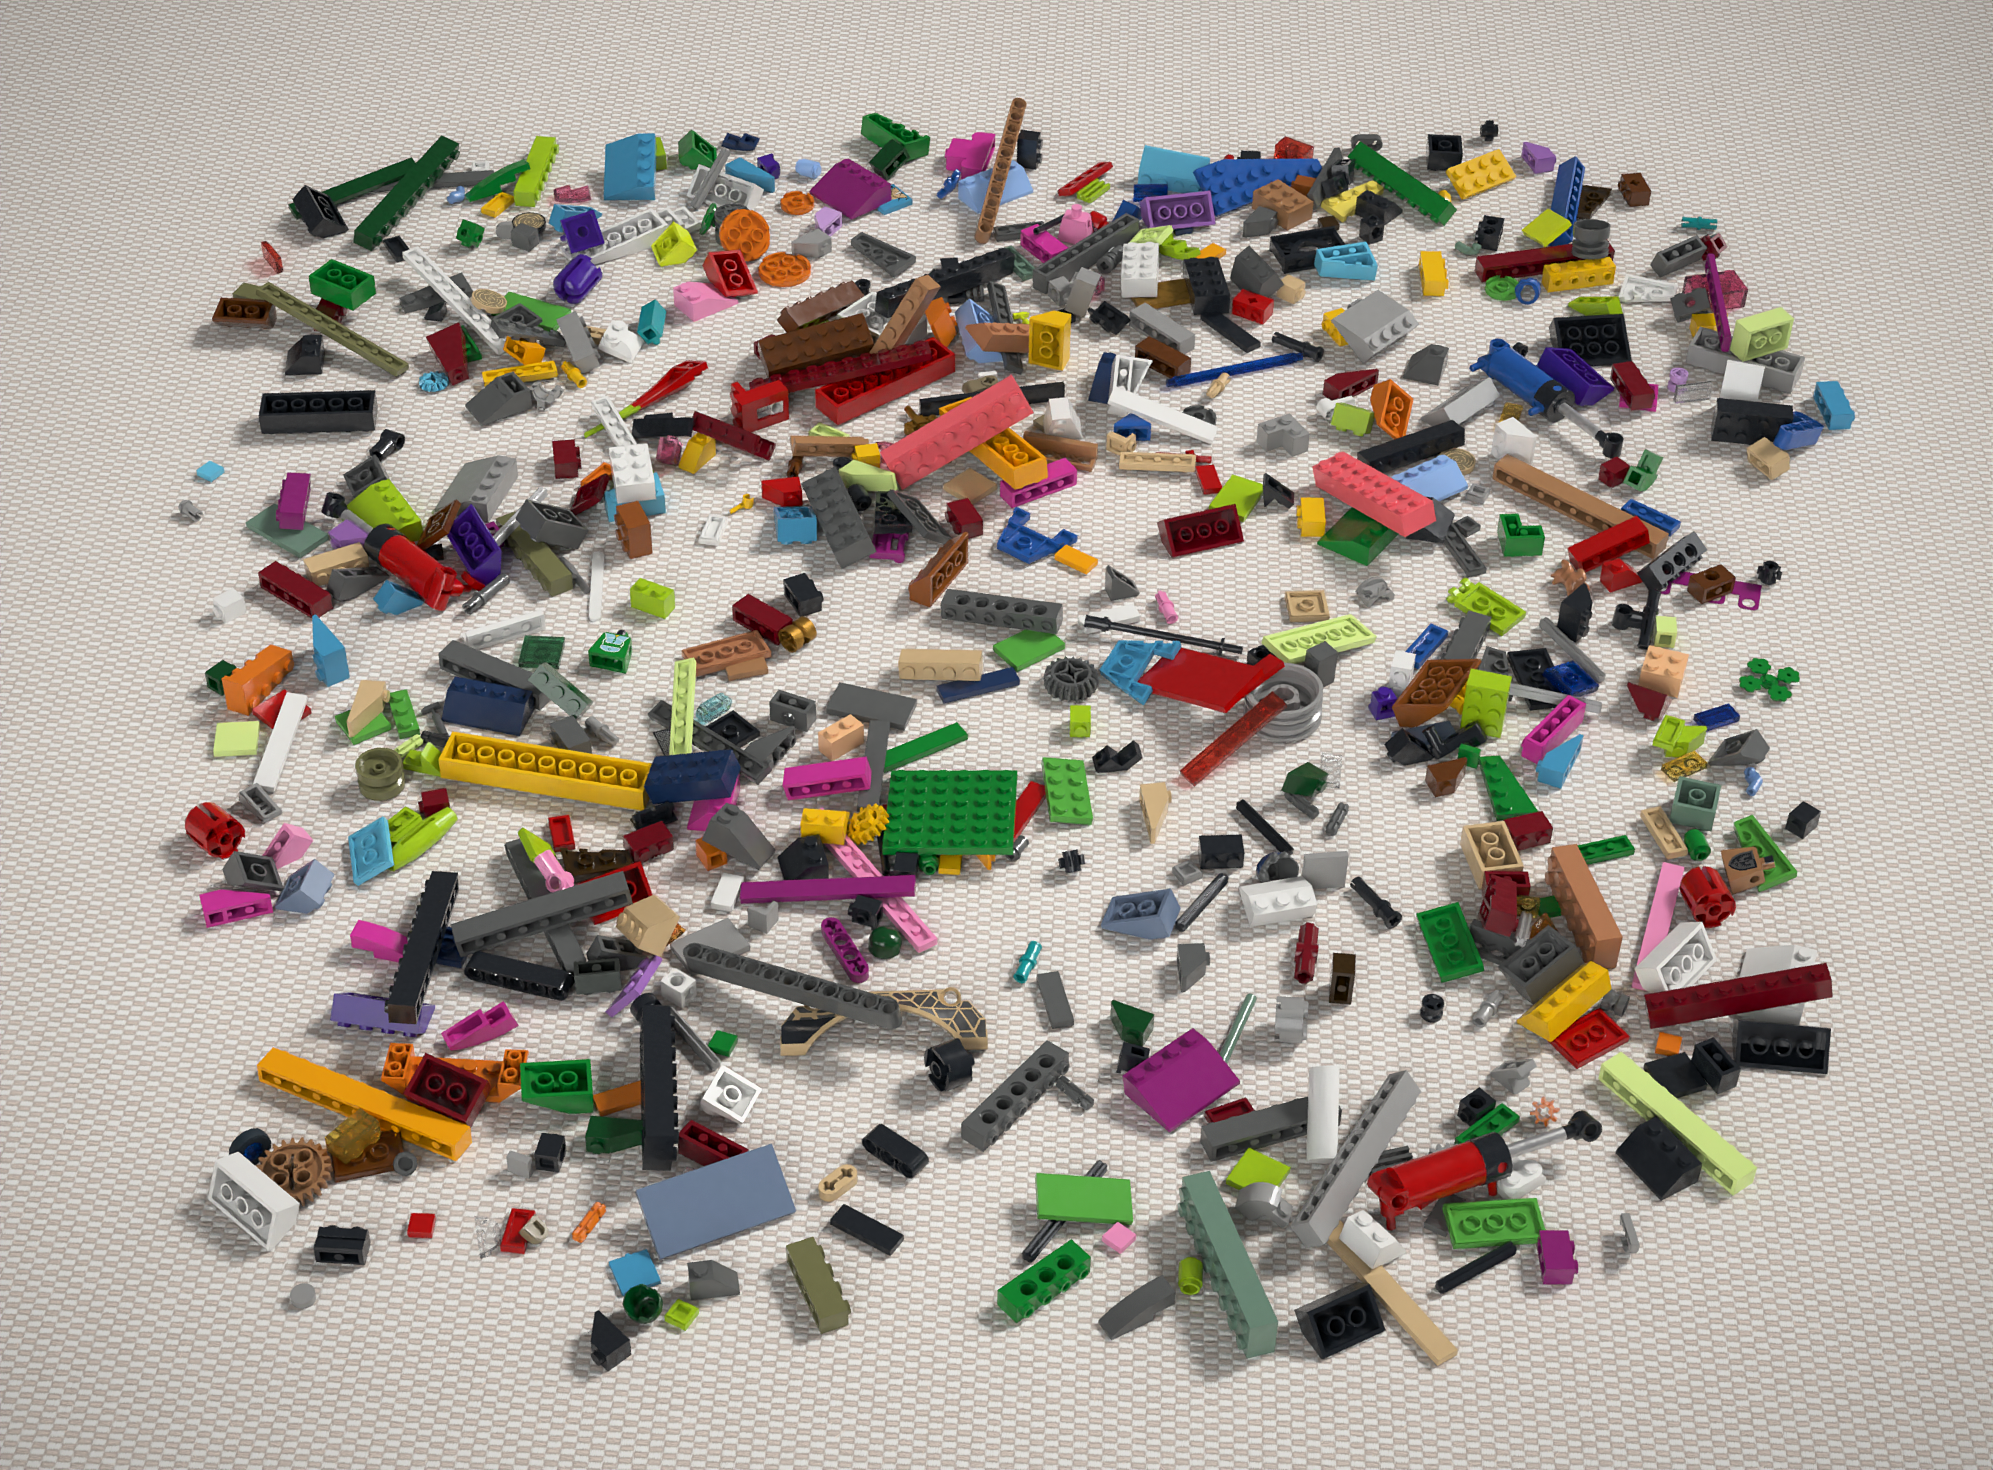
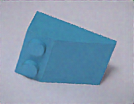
[773,506,817,545]
[312,614,350,687]

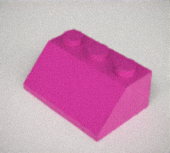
[687,775,740,831]

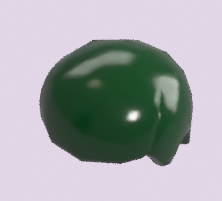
[868,926,902,959]
[622,1284,663,1324]

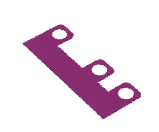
[1655,571,1762,610]

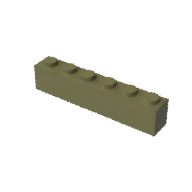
[496,511,573,597]

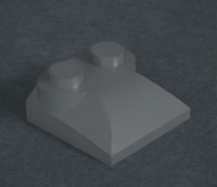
[491,303,542,336]
[343,455,389,499]

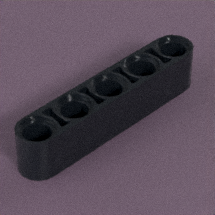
[464,951,575,1001]

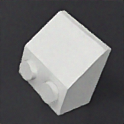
[1491,417,1537,466]
[1339,1210,1406,1269]

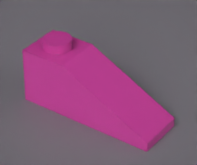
[199,889,273,928]

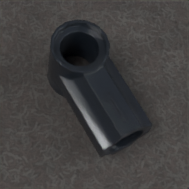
[369,429,405,462]
[1611,604,1644,630]

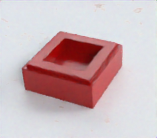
[461,571,485,591]
[407,1213,436,1238]

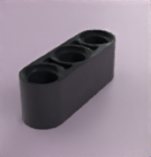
[862,1124,929,1179]

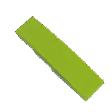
[1159,233,1201,260]

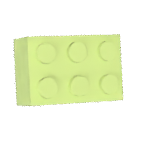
[1730,307,1794,362]

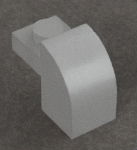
[1235,1182,1293,1228]

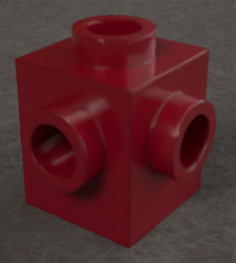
[1700,232,1728,261]

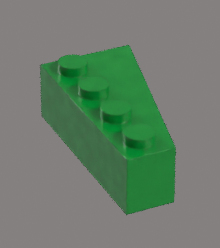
[861,113,931,162]

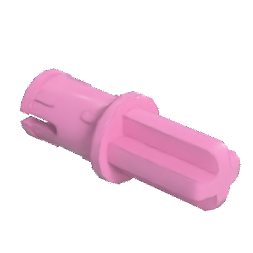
[1155,590,1178,624]

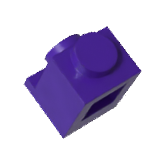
[757,153,780,179]
[1368,687,1397,721]

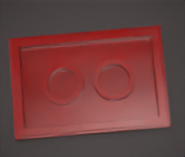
[1547,1008,1630,1069]

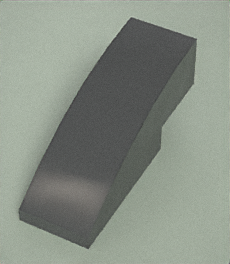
[1098,1275,1176,1341]

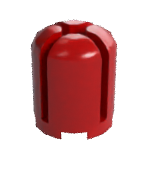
[185,802,245,859]
[1679,866,1736,928]

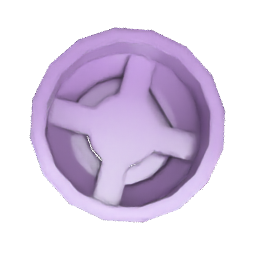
[1667,368,1688,393]

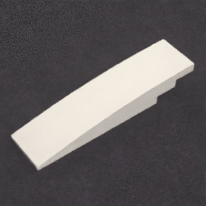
[560,206,701,264]

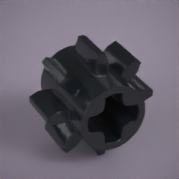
[1480,120,1498,141]
[1757,561,1782,585]
[1058,849,1085,873]

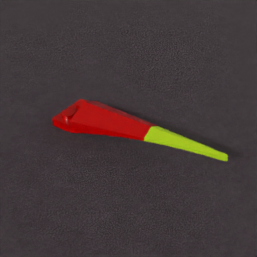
[584,360,708,438]

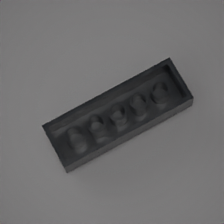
[259,390,378,434]

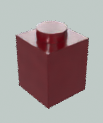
[1598,456,1630,489]
[418,788,450,819]

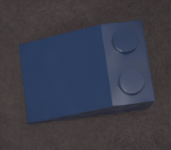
[1088,352,1131,405]

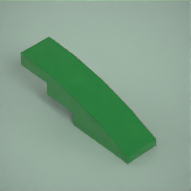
[465,159,530,202]

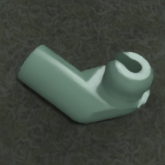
[1455,241,1482,255]

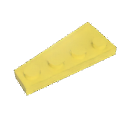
[1321,180,1384,223]

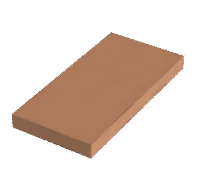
[681,630,772,677]

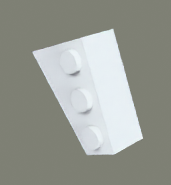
[1107,354,1152,416]
[1043,397,1083,439]

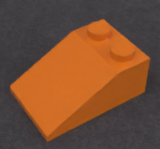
[1370,379,1414,439]

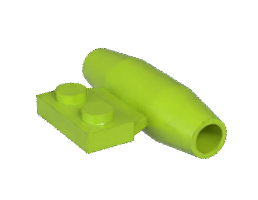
[388,806,458,872]

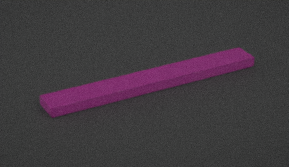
[1705,254,1731,352]
[740,875,916,904]

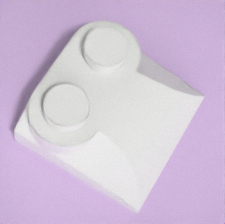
[598,320,645,363]
[700,1065,762,1125]
[1497,1155,1546,1200]

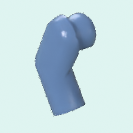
[447,186,465,204]
[1744,767,1763,796]

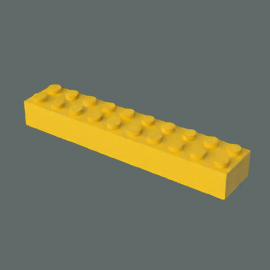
[438,731,652,811]

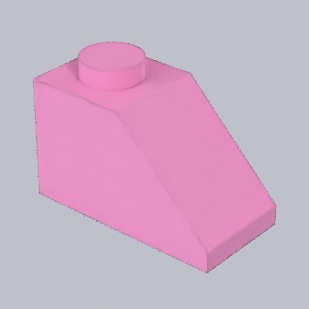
[262,823,313,869]

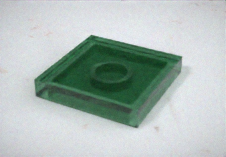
[518,635,565,669]

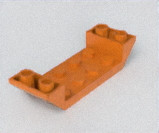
[381,1043,529,1103]

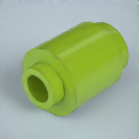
[1178,1257,1203,1295]

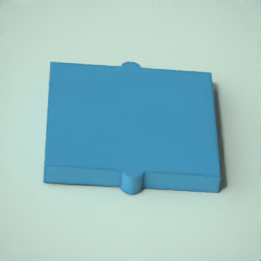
[608,1249,661,1296]

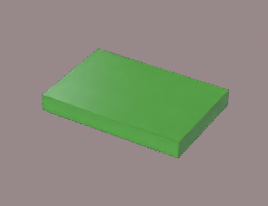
[993,630,1065,672]

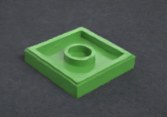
[335,710,392,745]

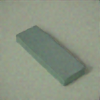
[1004,245,1035,281]

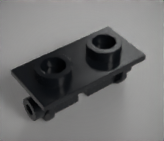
[630,801,678,830]

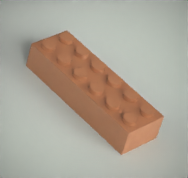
[1545,844,1623,969]

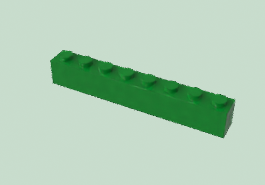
[1347,141,1457,226]

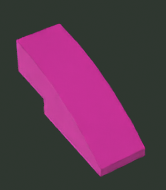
[350,920,408,963]
[441,1001,519,1051]

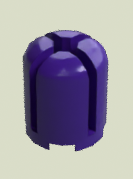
[553,254,602,304]

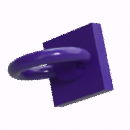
[560,210,605,254]

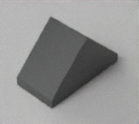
[1105,565,1140,601]

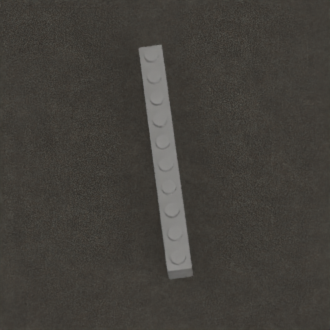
[1290,1070,1421,1248]

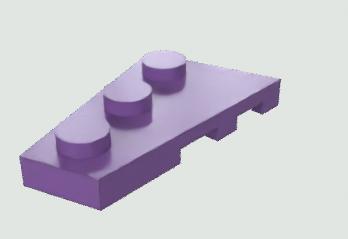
[605,955,663,1018]

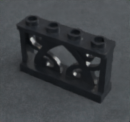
[1269,226,1346,274]

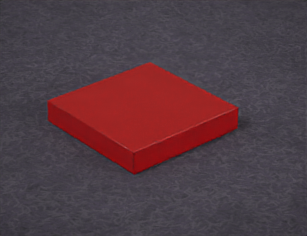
[252,689,312,729]

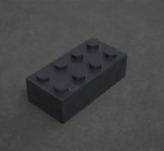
[1183,257,1230,315]
[1711,398,1793,445]

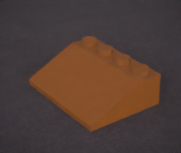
[1392,659,1481,728]

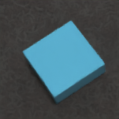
[196,461,225,482]

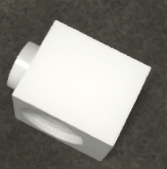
[660,968,697,1008]

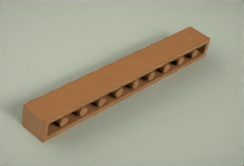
[1492,454,1669,560]

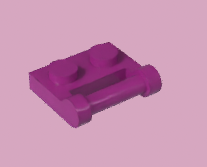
[870,532,909,563]

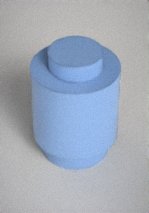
[795,159,822,179]

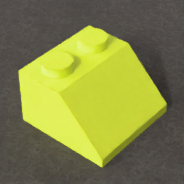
[651,221,697,267]

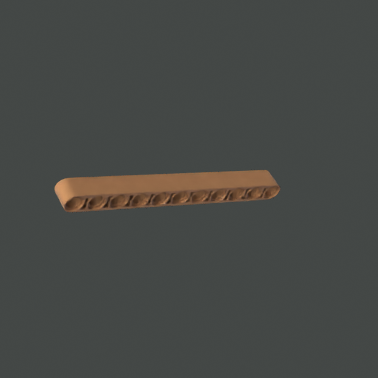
[974,97,1027,244]

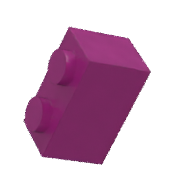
[1536,1230,1578,1284]

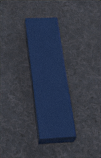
[936,667,1020,704]

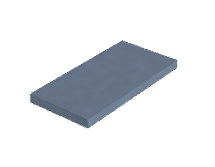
[635,1143,796,1260]

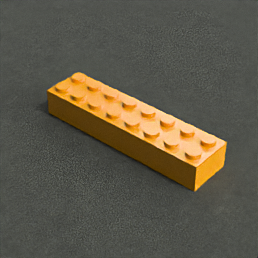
[939,397,1048,490]

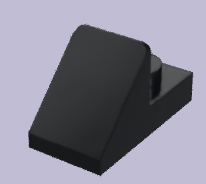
[1263,473,1295,509]

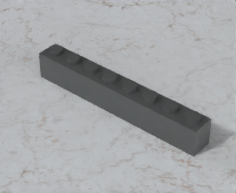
[1033,213,1139,294]
[451,871,633,957]

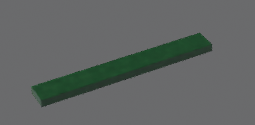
[288,157,416,220]

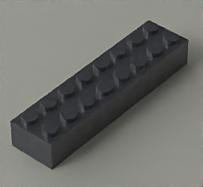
[639,1005,679,1171]

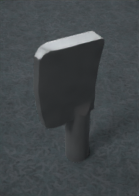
[559,556,591,594]

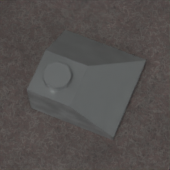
[1403,344,1449,386]
[1708,729,1770,766]
[222,851,284,891]

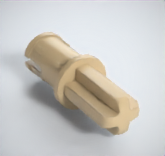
[1206,373,1231,398]

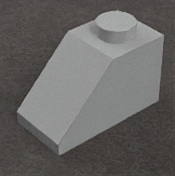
[791,228,832,258]

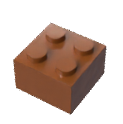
[614,501,653,559]

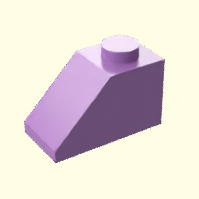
[1521,142,1556,174]
[328,519,368,549]

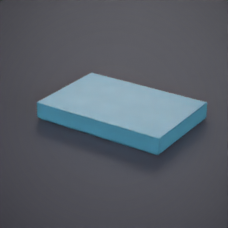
[348,816,394,886]

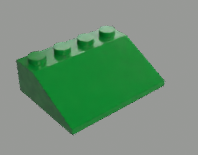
[1317,507,1398,566]

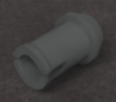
[1005,835,1029,861]

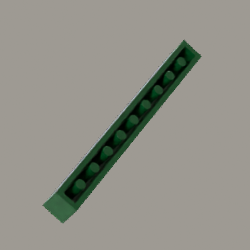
[353,135,460,251]

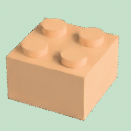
[1638,645,1689,698]

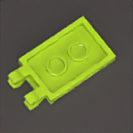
[1446,578,1526,636]

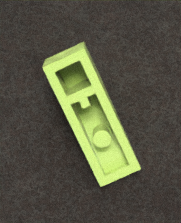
[838,460,898,491]

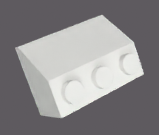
[1239,876,1317,927]

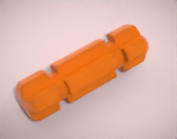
[572,1202,606,1243]

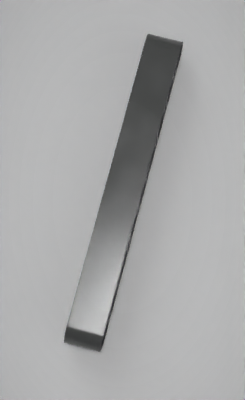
[504,838,586,976]

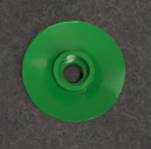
[699,203,717,235]

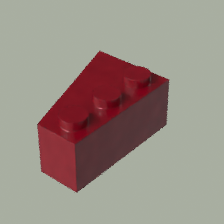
[1477,874,1519,937]

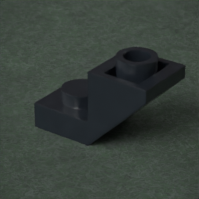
[1092,740,1143,773]

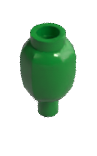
[918,855,940,875]

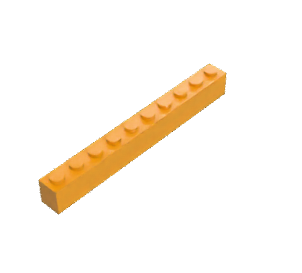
[257,1047,472,1162]

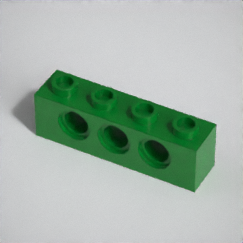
[997,1239,1091,1323]

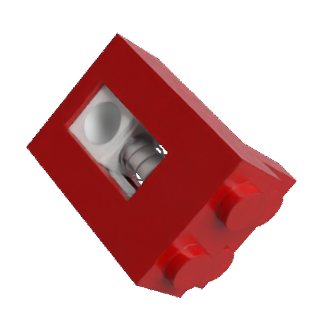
[730,380,789,432]

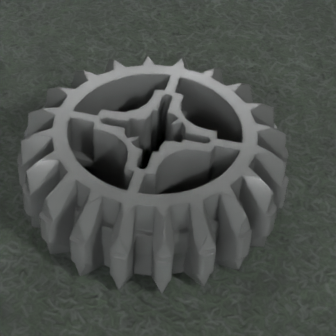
[1043,656,1099,703]

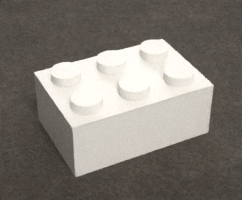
[609,443,656,504]

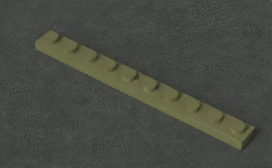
[256,282,409,377]

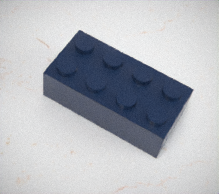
[644,749,741,804]

